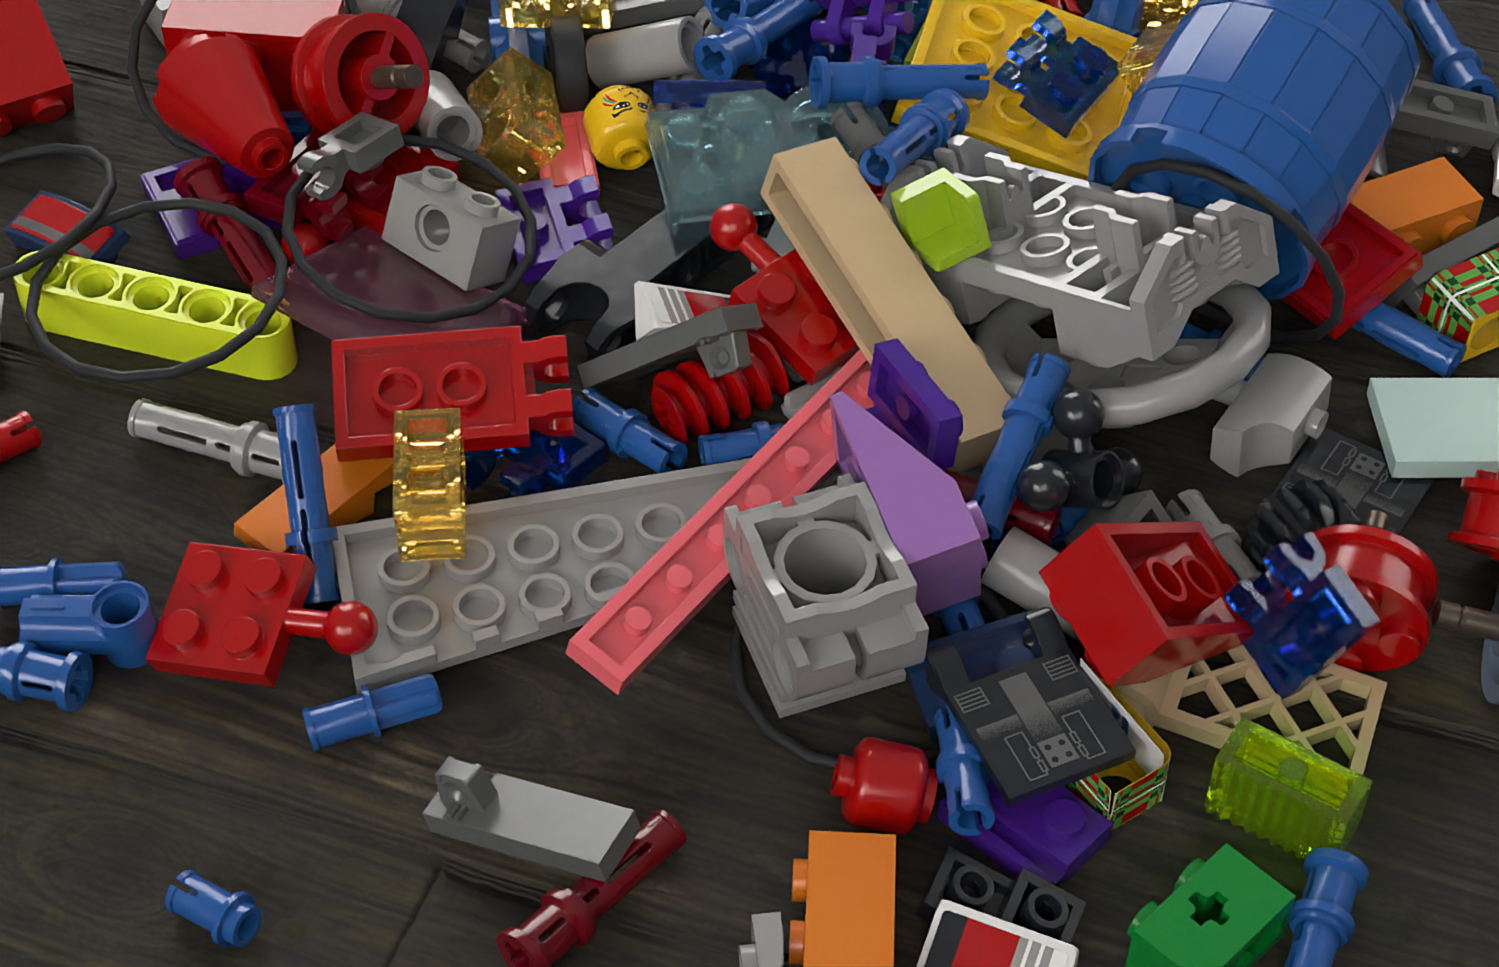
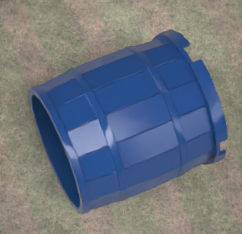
[1088,0,1421,300]

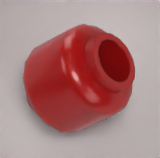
[830,737,938,836]

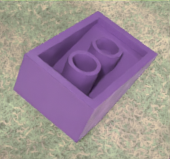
[829,391,989,616]

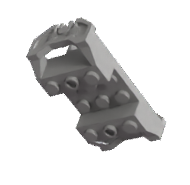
[880,134,1280,369]

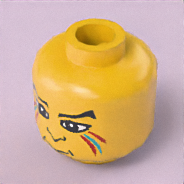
[583,85,663,170]

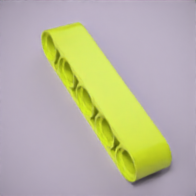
[13,251,298,381]

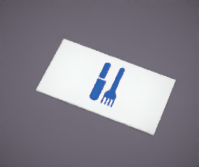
[1080,659,1164,775]

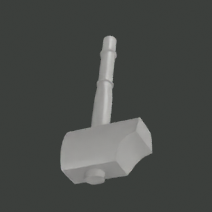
[1210,353,1332,477]

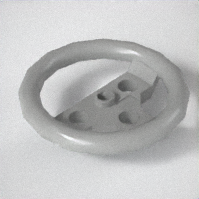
[973,283,1271,428]

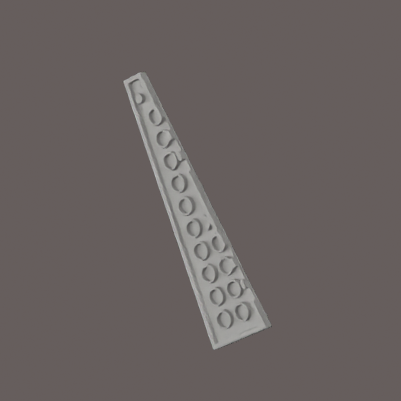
[332,426,1094,694]

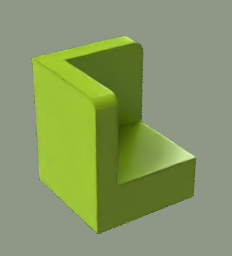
[890,167,992,272]

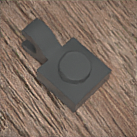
[296,112,405,200]

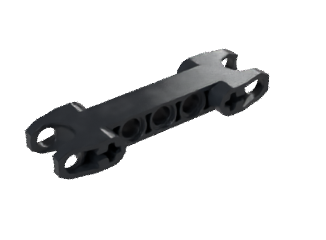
[525,100,854,362]

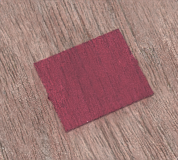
[251,226,530,340]

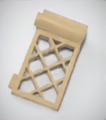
[1113,638,1388,801]

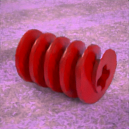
[651,332,789,446]

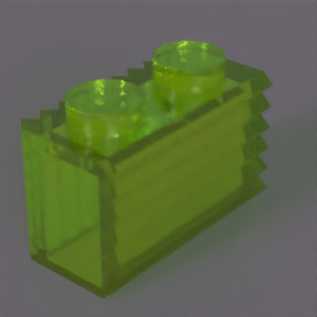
[1205,717,1373,859]

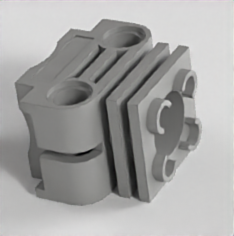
[723,473,929,718]

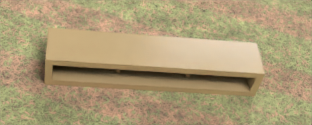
[760,136,1012,473]

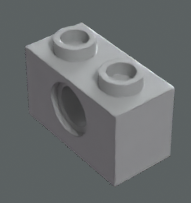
[381,166,521,291]

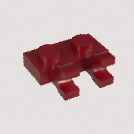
[243,129,390,243]

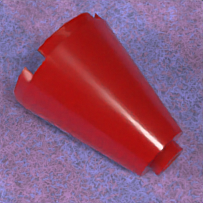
[153,33,294,178]

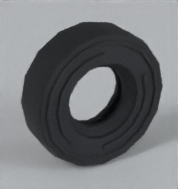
[549,15,590,113]

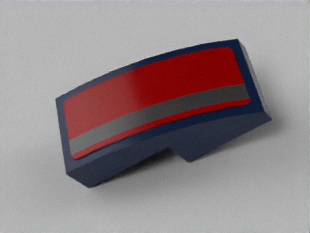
[3,190,131,264]

